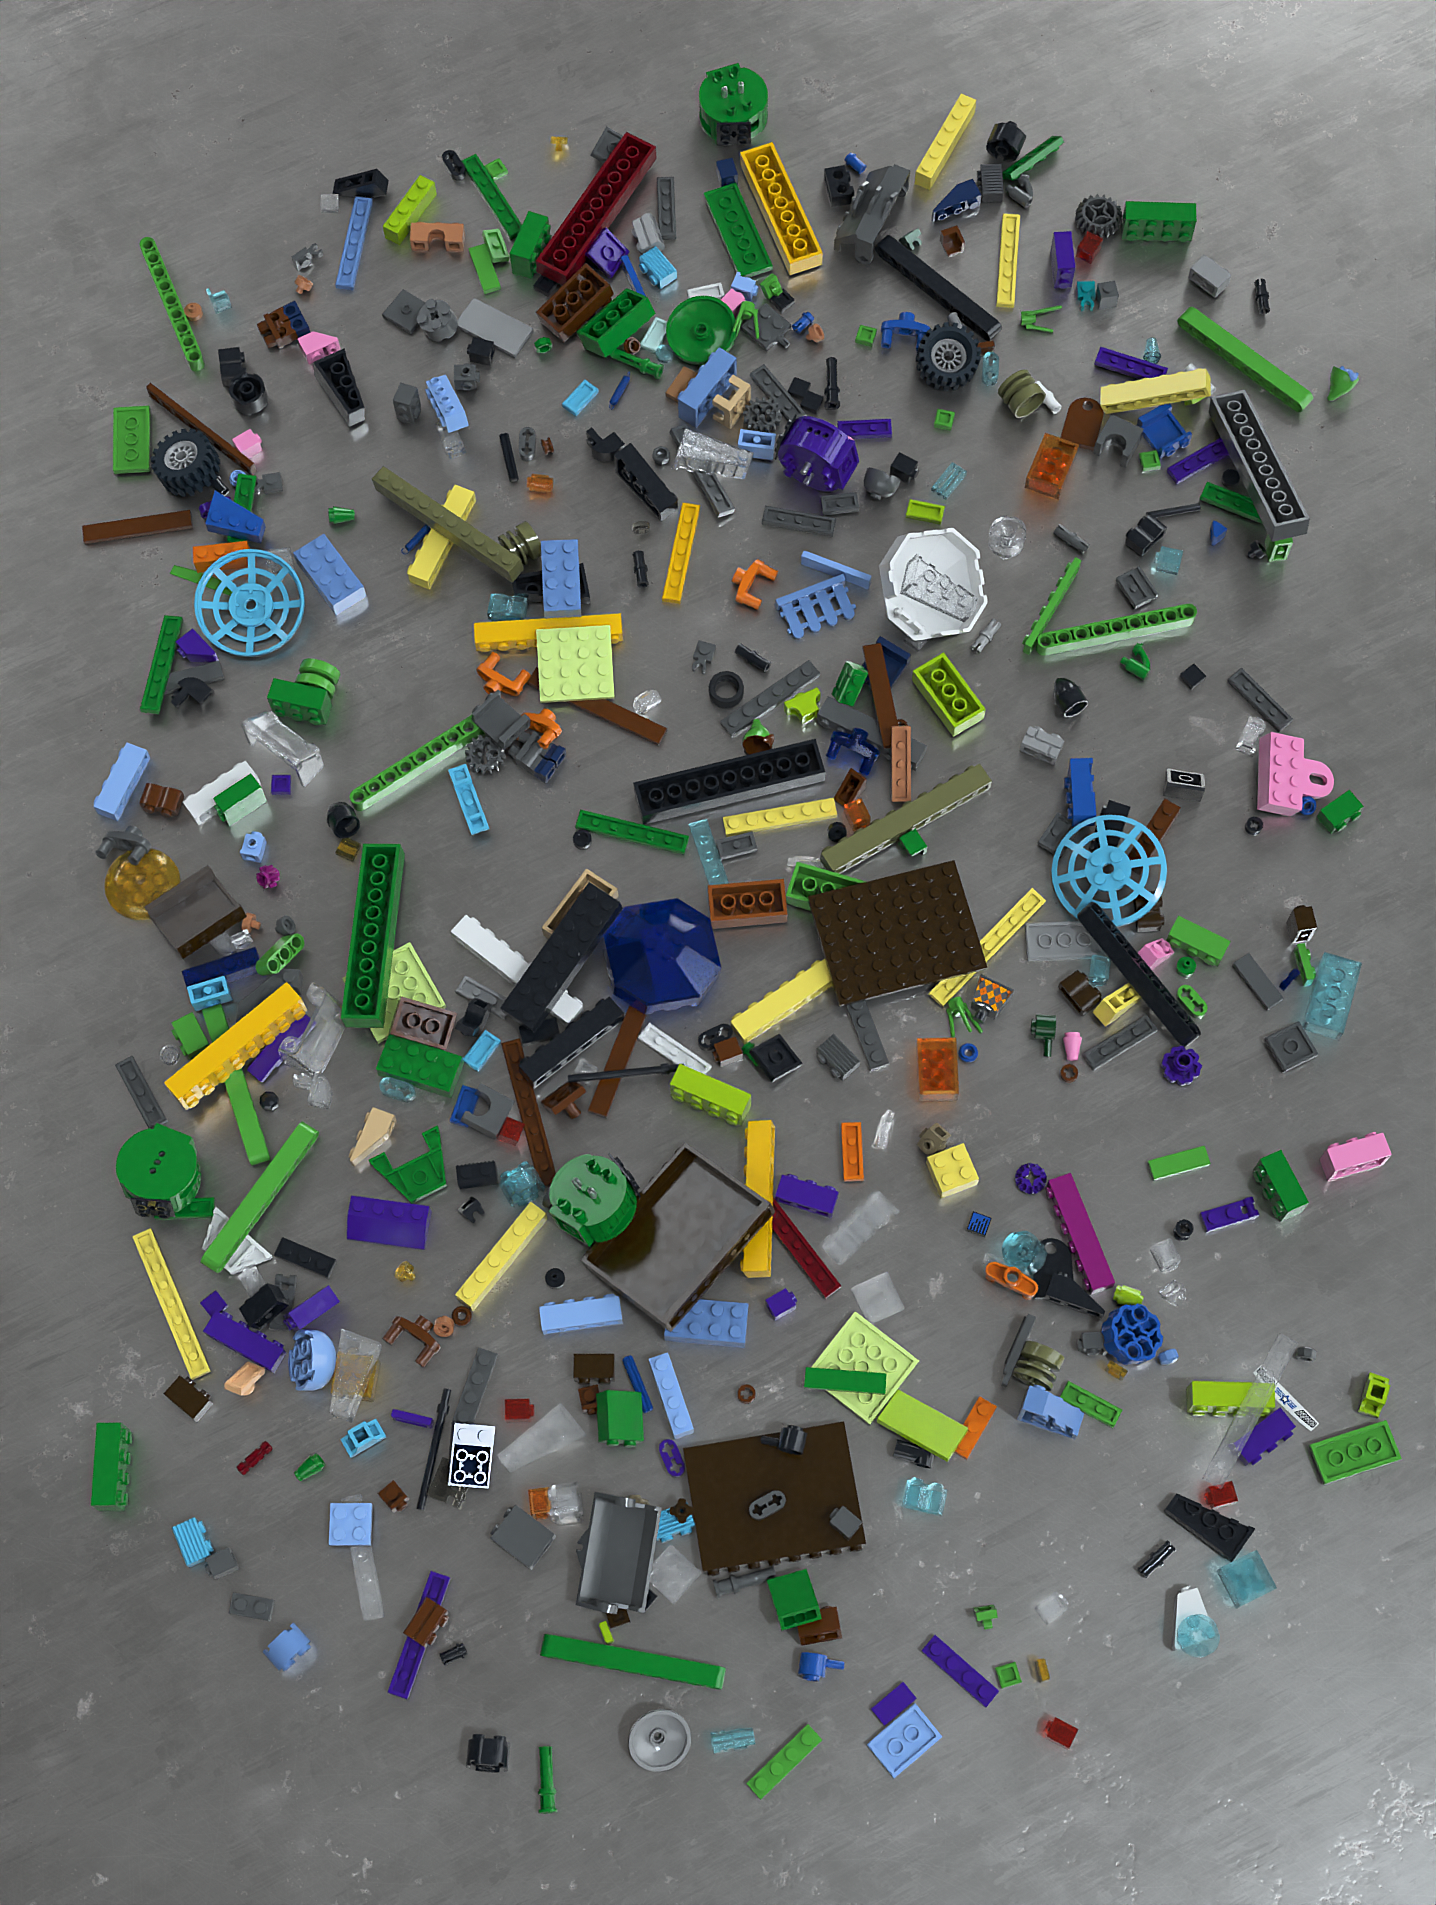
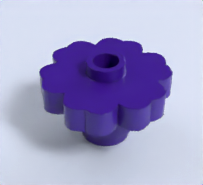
[1161,1046,1202,1086]

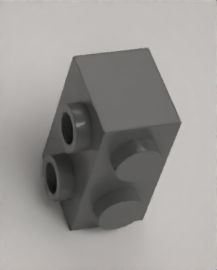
[393,382,421,424]

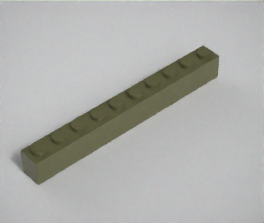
[372,466,524,583]
[820,764,992,874]

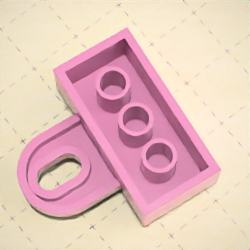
[1257,732,1334,816]

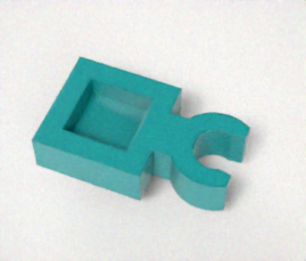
[1076,281,1096,311]

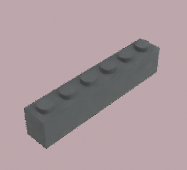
[817,696,927,771]

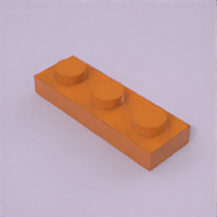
[841,1122,864,1182]
[954,1396,997,1460]

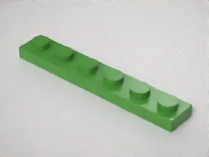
[1022,557,1082,655]

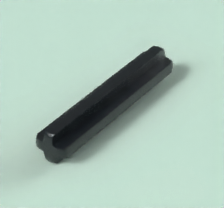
[499,433,519,482]

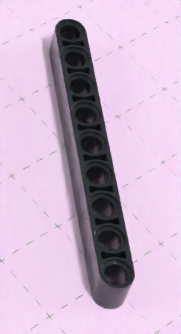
[874,235,1002,341]
[1077,902,1201,1047]

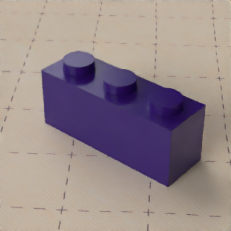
[775,1174,839,1219]
[1230,1407,1296,1466]

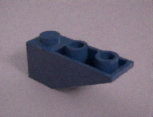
[932,179,981,222]

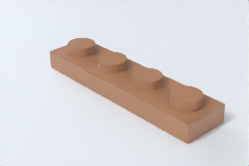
[891,726,911,802]

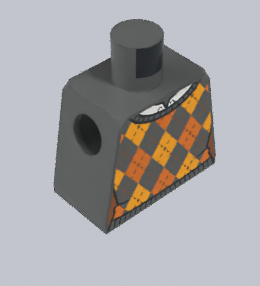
[971,974,1014,1024]

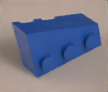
[205,491,266,544]
[1064,758,1096,827]

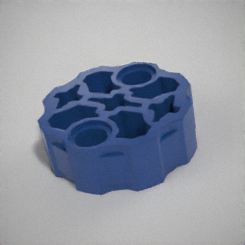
[1101,1303,1163,1365]

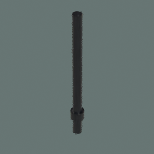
[568,1063,684,1083]
[416,1388,451,1511]

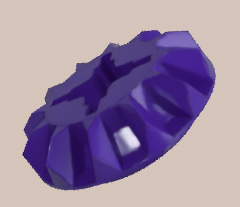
[1015,1162,1047,1194]

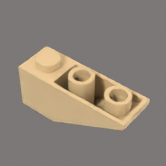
[349,1107,397,1166]

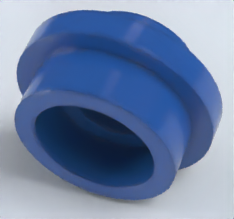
[1300,796,1316,815]
[958,1043,978,1063]

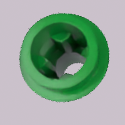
[328,506,355,524]
[294,1453,325,1481]

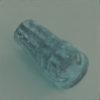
[710,1728,755,1754]

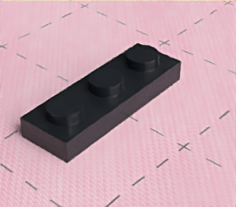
[274,1237,337,1279]

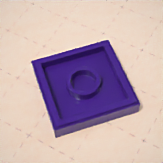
[585,227,630,278]

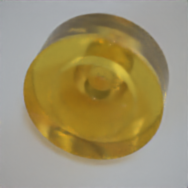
[550,136,568,151]
[394,1261,416,1282]

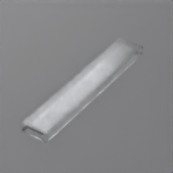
[341,1494,385,1621]

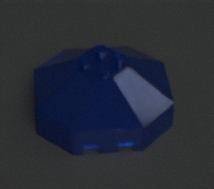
[604,898,722,1015]

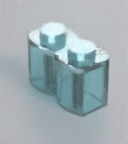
[487,593,528,622]
[901,1478,948,1516]

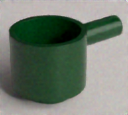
[1031,1014,1056,1057]

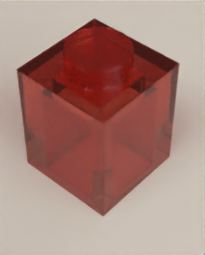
[1076,231,1103,264]
[497,1117,525,1146]
[505,1399,535,1423]
[1204,1481,1238,1510]
[1043,1717,1078,1750]

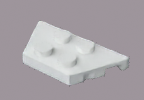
[202,1207,272,1275]

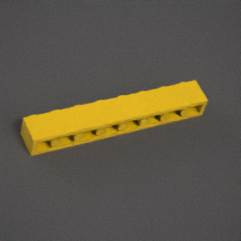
[474,613,623,652]
[740,1120,775,1278]

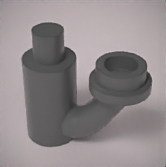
[1005,173,1033,208]

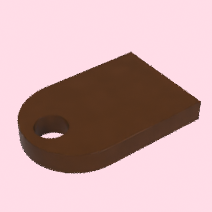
[1059,397,1104,451]

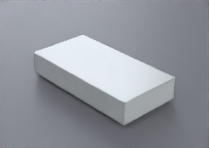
[687,283,725,300]

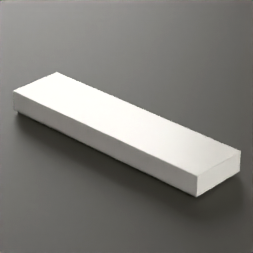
[638,1023,712,1075]

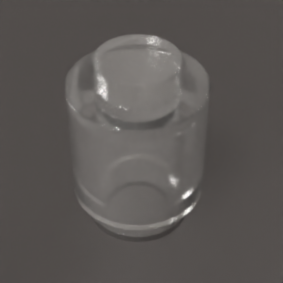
[633,689,661,714]

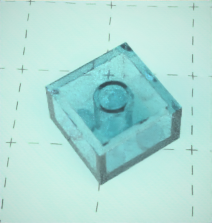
[1217,1550,1277,1609]

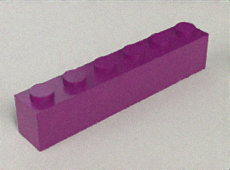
[1045,1173,1115,1295]

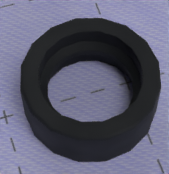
[709,671,744,708]

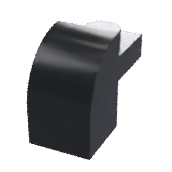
[586,427,625,462]
[171,677,214,708]
[455,997,493,1037]

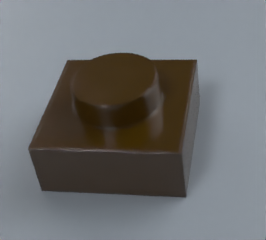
[606,1608,631,1629]

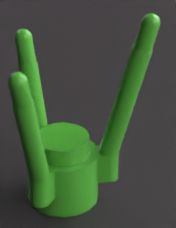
[732,301,759,339]
[1021,305,1062,333]
[946,997,983,1038]

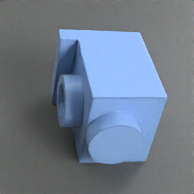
[731,272,759,302]
[240,831,267,863]

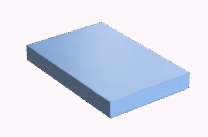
[867,1703,942,1778]

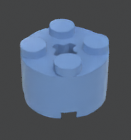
[263,1623,311,1671]

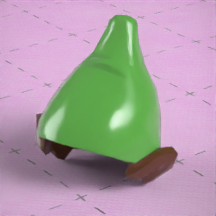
[742,718,774,755]

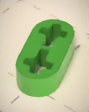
[1176,985,1208,1019]

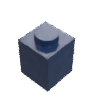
[716,158,738,187]

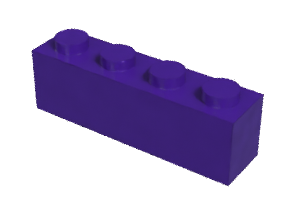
[203,1311,287,1374]

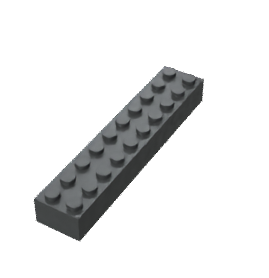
[1209,390,1310,542]

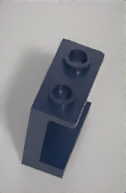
[862,636,911,688]

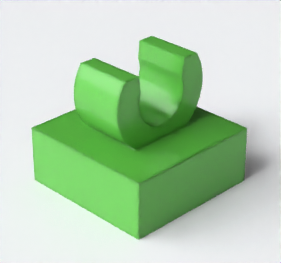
[760,274,783,300]
[973,1605,998,1629]

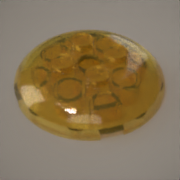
[104,848,181,920]

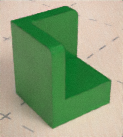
[898,828,927,856]

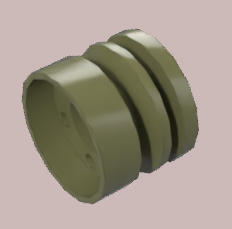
[998,369,1046,418]
[498,521,541,565]
[1012,1341,1065,1391]

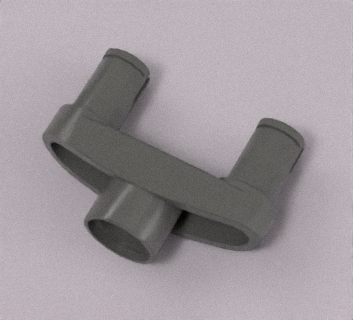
[96,826,152,865]

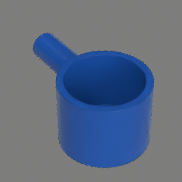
[798,1652,844,1681]

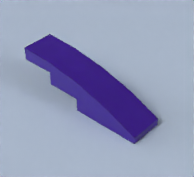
[247,1014,316,1082]

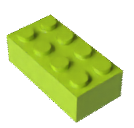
[912,652,986,737]
[670,1064,751,1126]
[1186,1381,1275,1418]

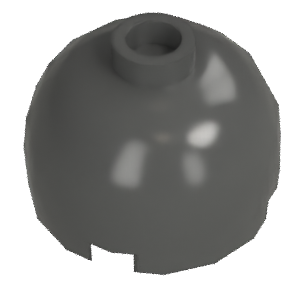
[863,467,901,500]

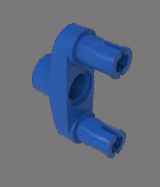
[881,312,930,351]

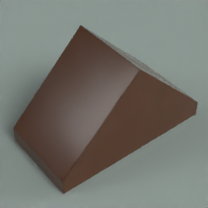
[834,768,867,809]

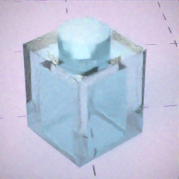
[1154,546,1183,575]
[1088,955,1111,987]

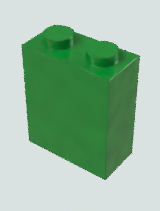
[213,773,267,826]
[596,1390,644,1447]
[767,1569,822,1631]

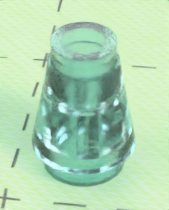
[1143,337,1161,364]

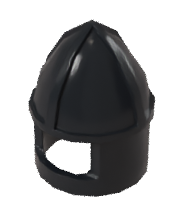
[1053,678,1088,717]
[327,802,360,839]

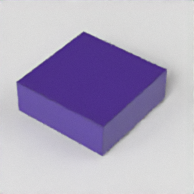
[271,775,291,795]
[200,1290,229,1317]

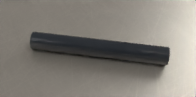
[1146,503,1201,518]

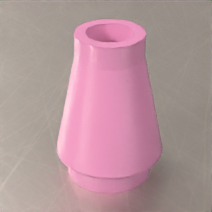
[1063,1032,1082,1061]

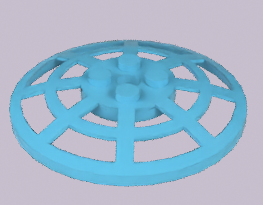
[194,549,305,657]
[1052,815,1167,927]

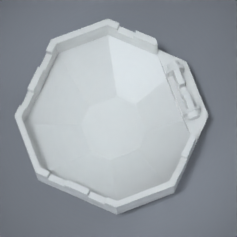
[879,528,988,641]

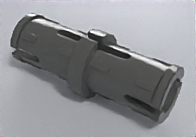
[1053,524,1090,554]

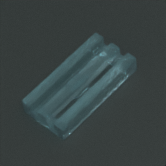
[931,462,967,500]

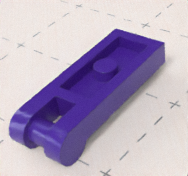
[1200,1197,1260,1233]

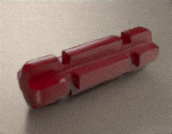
[236,1441,273,1475]

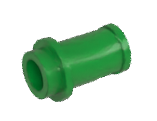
[741,1042,759,1067]

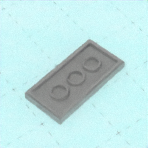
[457,298,534,358]
[1024,921,1105,961]

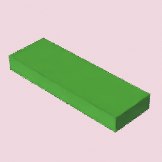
[468,244,501,294]
[1147,1145,1211,1181]
[1060,1381,1122,1429]

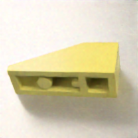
[1092,983,1142,1027]

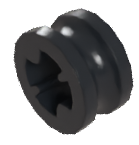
[1245,817,1263,835]

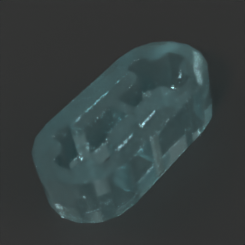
[982,352,999,386]
[379,1077,416,1102]

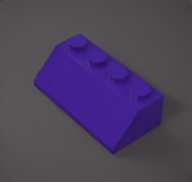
[347,1195,432,1250]

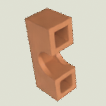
[410,222,465,252]

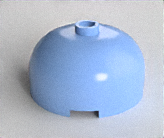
[288,1329,337,1391]

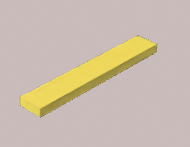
[996,213,1020,308]

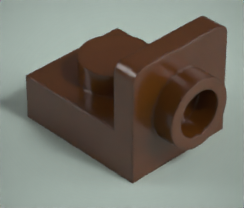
[578,1384,600,1415]
[377,1480,410,1513]

